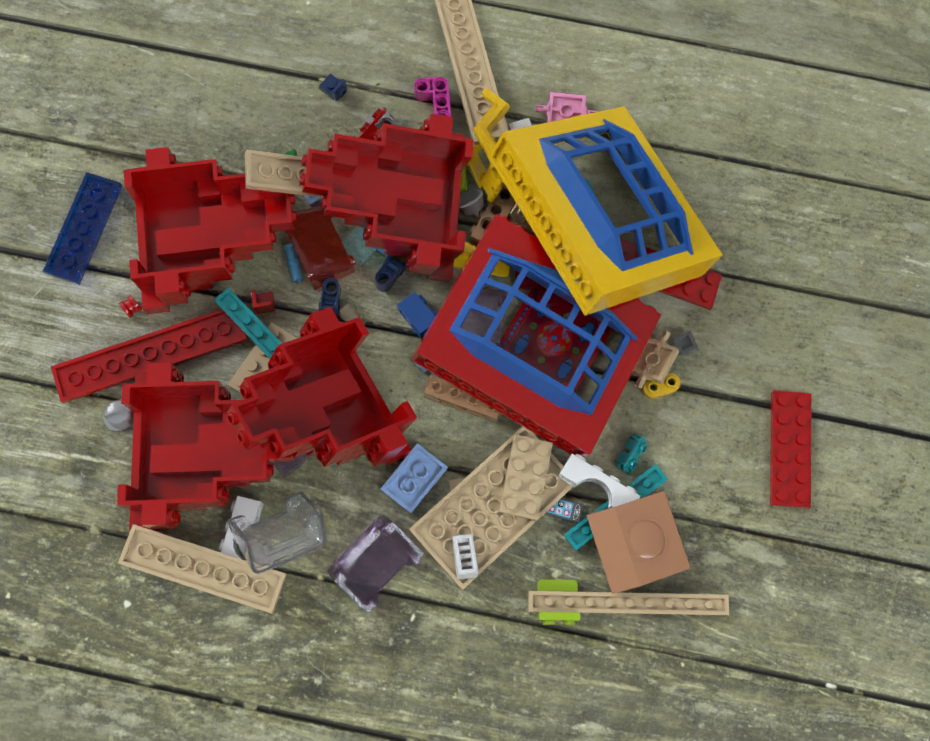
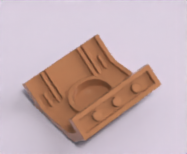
[587,491,690,594]

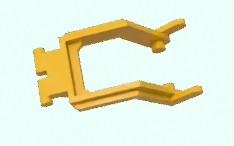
[467,89,510,202]

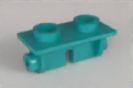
[615,433,647,475]

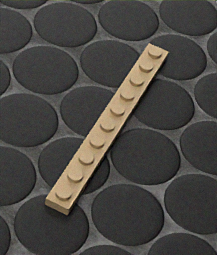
[528,591,729,615]

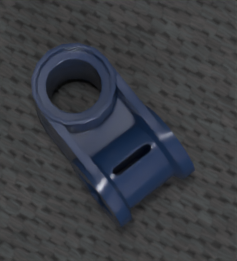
[375,255,406,292]
[319,278,341,316]

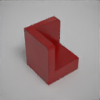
[251,290,275,314]

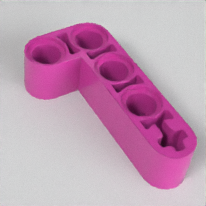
[414,77,451,117]

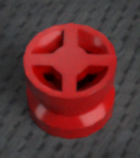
[118,294,143,318]

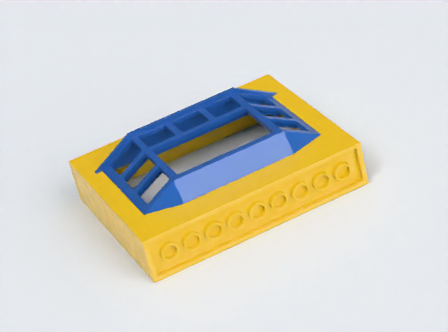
[488,106,723,316]

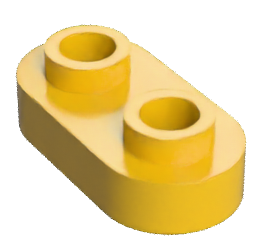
[642,373,681,399]

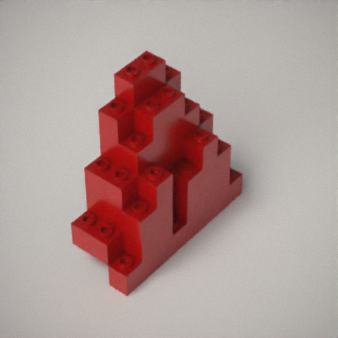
[299,113,474,283]
[123,147,297,315]
[226,307,417,467]
[117,363,295,531]

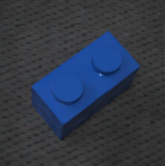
[397,292,437,339]

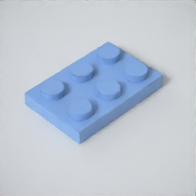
[381,443,448,514]

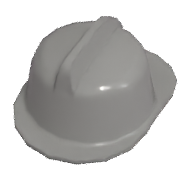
[459,184,485,217]
[103,399,134,431]

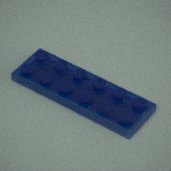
[42,172,123,285]

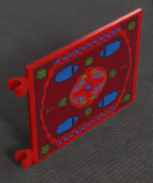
[497,289,612,392]

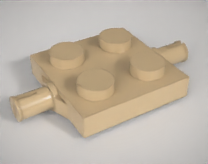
[632,330,679,389]

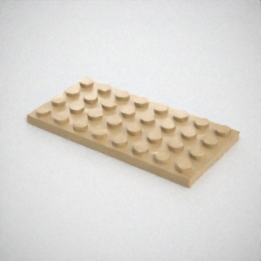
[409,426,573,590]

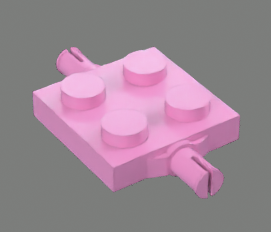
[536,92,598,122]

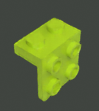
[537,580,580,625]

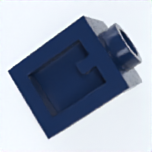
[319,74,347,101]

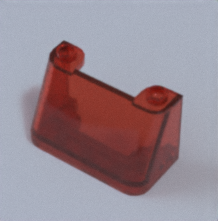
[286,206,356,290]

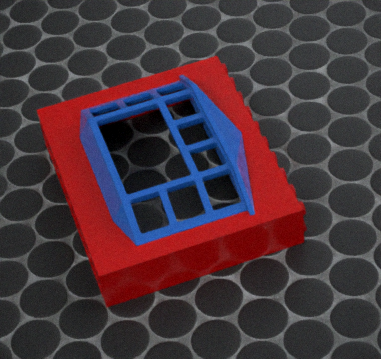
[410,214,662,457]

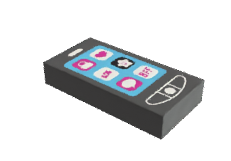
[544,498,583,524]

